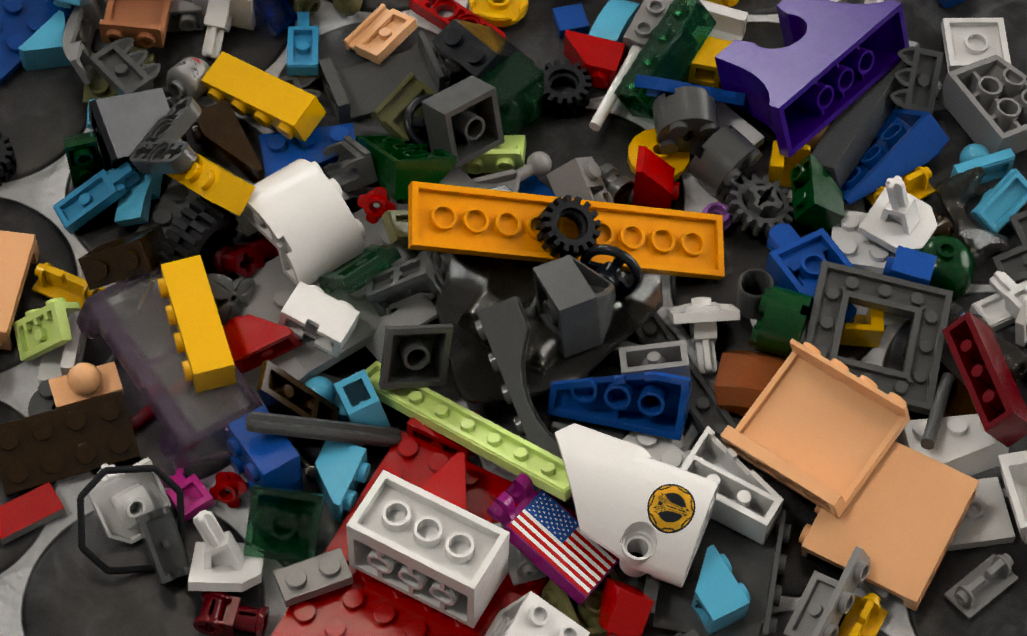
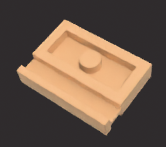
[343,4,418,65]

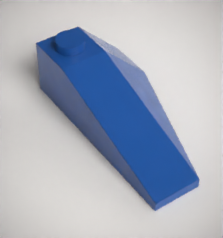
[840,108,950,205]
[547,371,691,441]

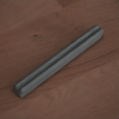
[245,411,401,448]

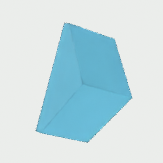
[18,10,71,71]

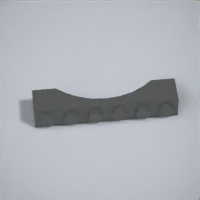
[475,296,573,504]

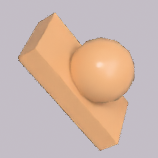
[48,361,124,408]

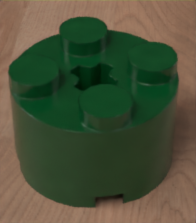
[749,285,813,358]

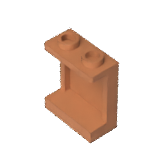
[99,0,173,48]

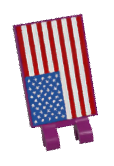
[487,473,620,605]

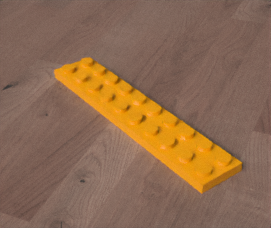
[408,181,725,280]

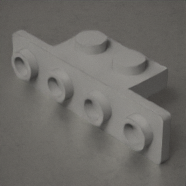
[783,546,870,636]

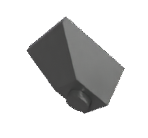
[379,324,454,389]

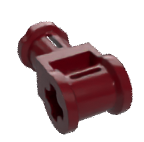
[214,234,279,278]
[193,591,269,636]

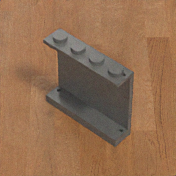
[644,509,791,636]

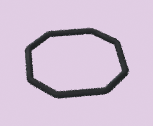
[77,465,185,575]

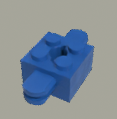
[765,223,857,323]

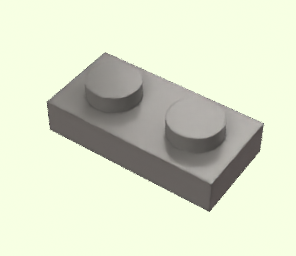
[273,548,353,607]

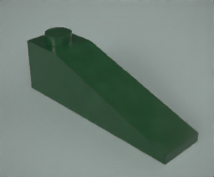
[356,134,457,204]

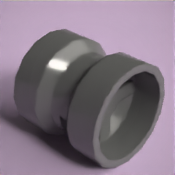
[600,162,634,204]

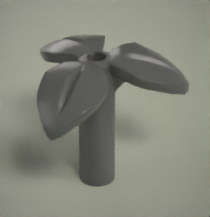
[207,274,255,326]

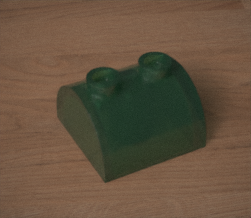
[243,484,324,563]

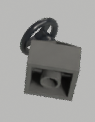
[403,75,505,169]
[533,245,643,358]

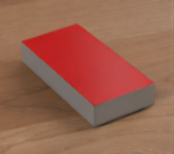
[0,482,66,545]

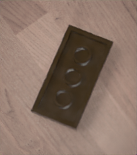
[0,390,141,496]

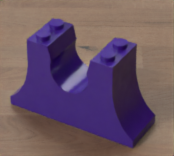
[715,0,909,158]

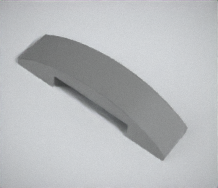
[62,0,108,85]

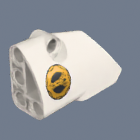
[555,423,719,588]

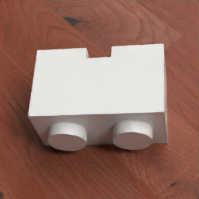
[278,281,360,358]

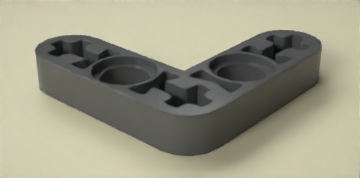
[129,96,202,174]

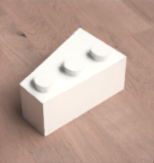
[899,414,1009,476]
[680,426,784,545]

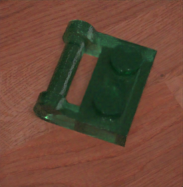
[319,244,401,294]

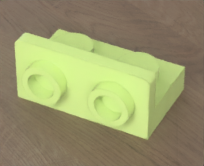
[460,135,527,174]
[13,297,80,361]

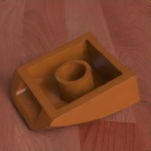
[714,350,787,417]

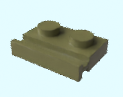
[370,72,436,142]

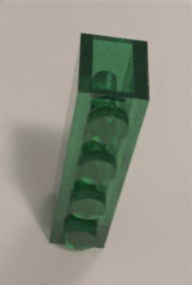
[614,0,717,119]

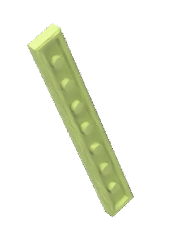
[365,360,572,502]

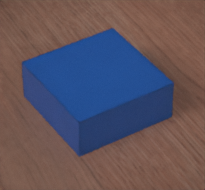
[552,3,590,39]

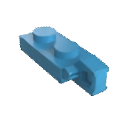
[287,11,319,76]
[53,161,141,234]

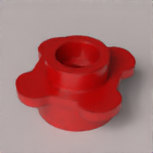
[357,186,396,224]
[209,472,248,508]

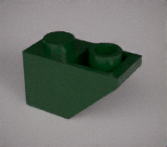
[63,131,102,186]
[790,154,845,232]

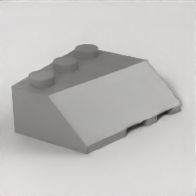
[937,54,1027,154]

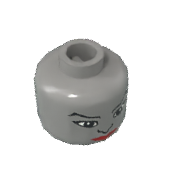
[166,57,210,100]

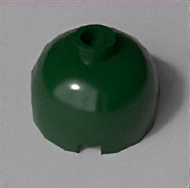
[919,235,974,300]

